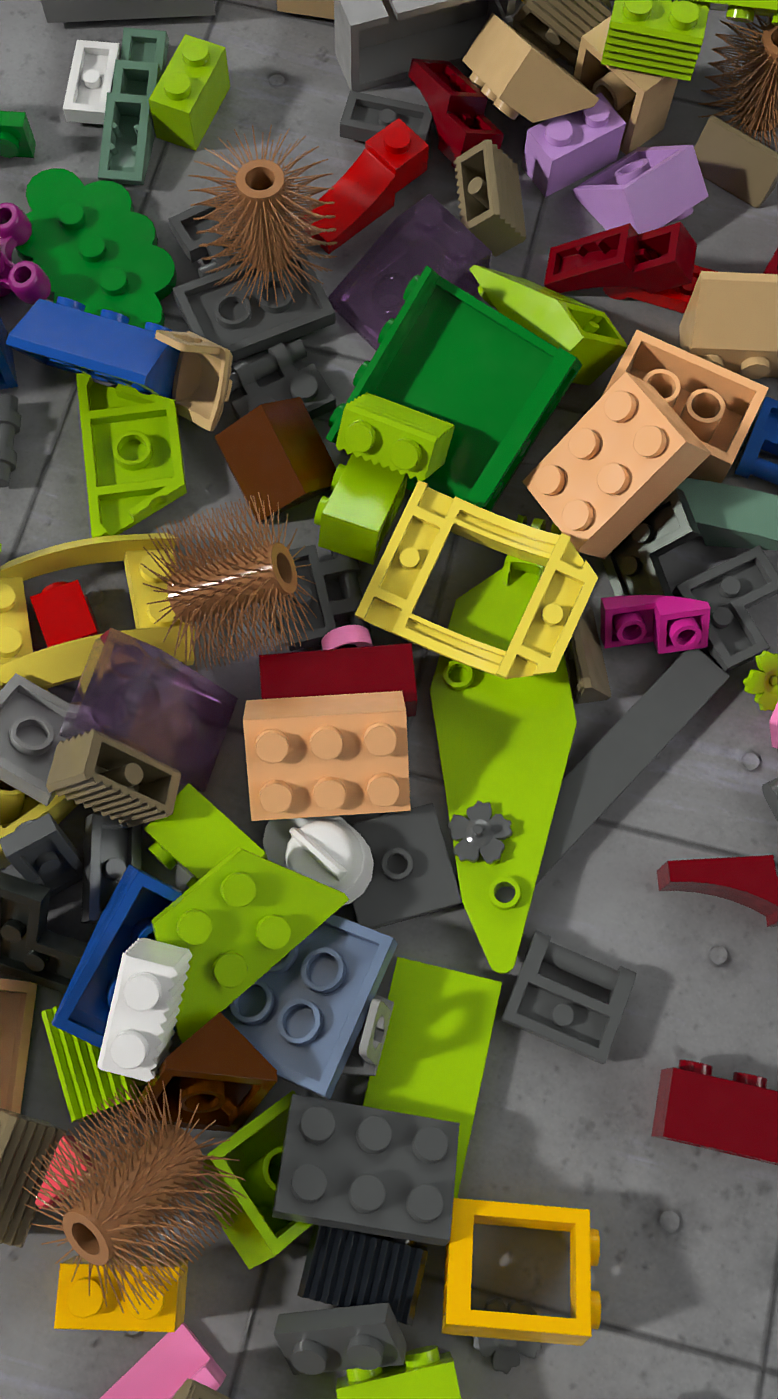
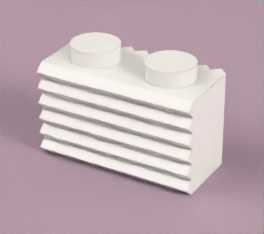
[97,938,193,1082]

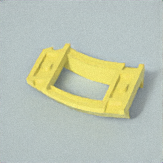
[355,480,598,679]
[0,533,195,689]

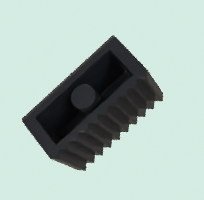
[297,1225,428,1326]

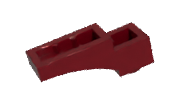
[408,58,504,168]
[544,222,697,294]
[657,855,778,927]

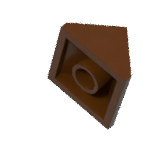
[215,397,336,524]
[129,1012,278,1133]

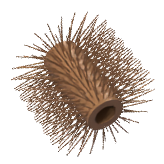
[698,15,778,150]
[188,125,337,307]
[141,492,318,671]
[22,1079,247,1314]

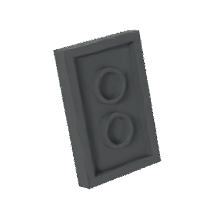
[172,242,336,363]
[272,1094,459,1246]

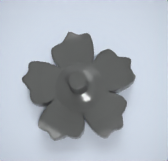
[448,801,512,865]
[472,1297,542,1374]

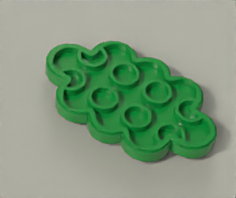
[15,168,177,329]

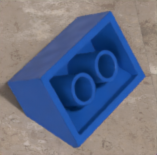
[6,296,180,399]

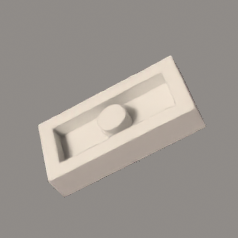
[63,40,121,125]

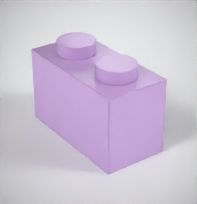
[521,93,626,197]

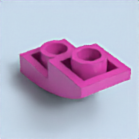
[600,595,711,654]

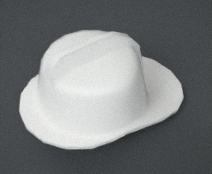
[263,816,374,906]

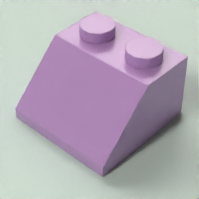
[573,145,709,234]

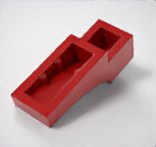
[301,118,429,254]

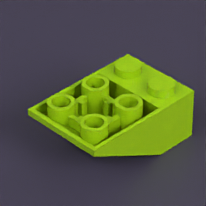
[469,264,628,386]

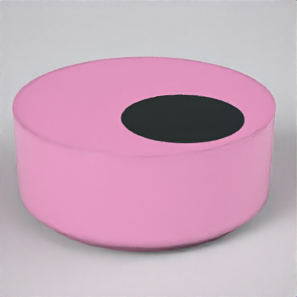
[321,625,373,650]

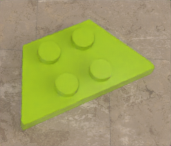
[76,373,187,538]
[151,847,350,1043]

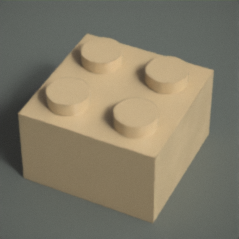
[574,16,678,155]

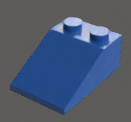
[51,864,184,1048]

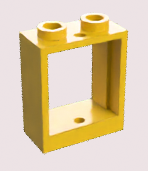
[441,1198,601,1346]

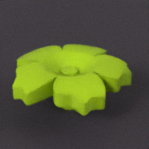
[742,650,778,711]

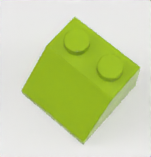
[193,1090,313,1270]

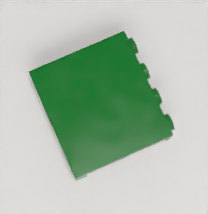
[325,265,582,512]

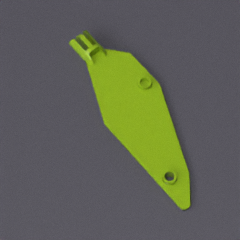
[430,514,577,974]

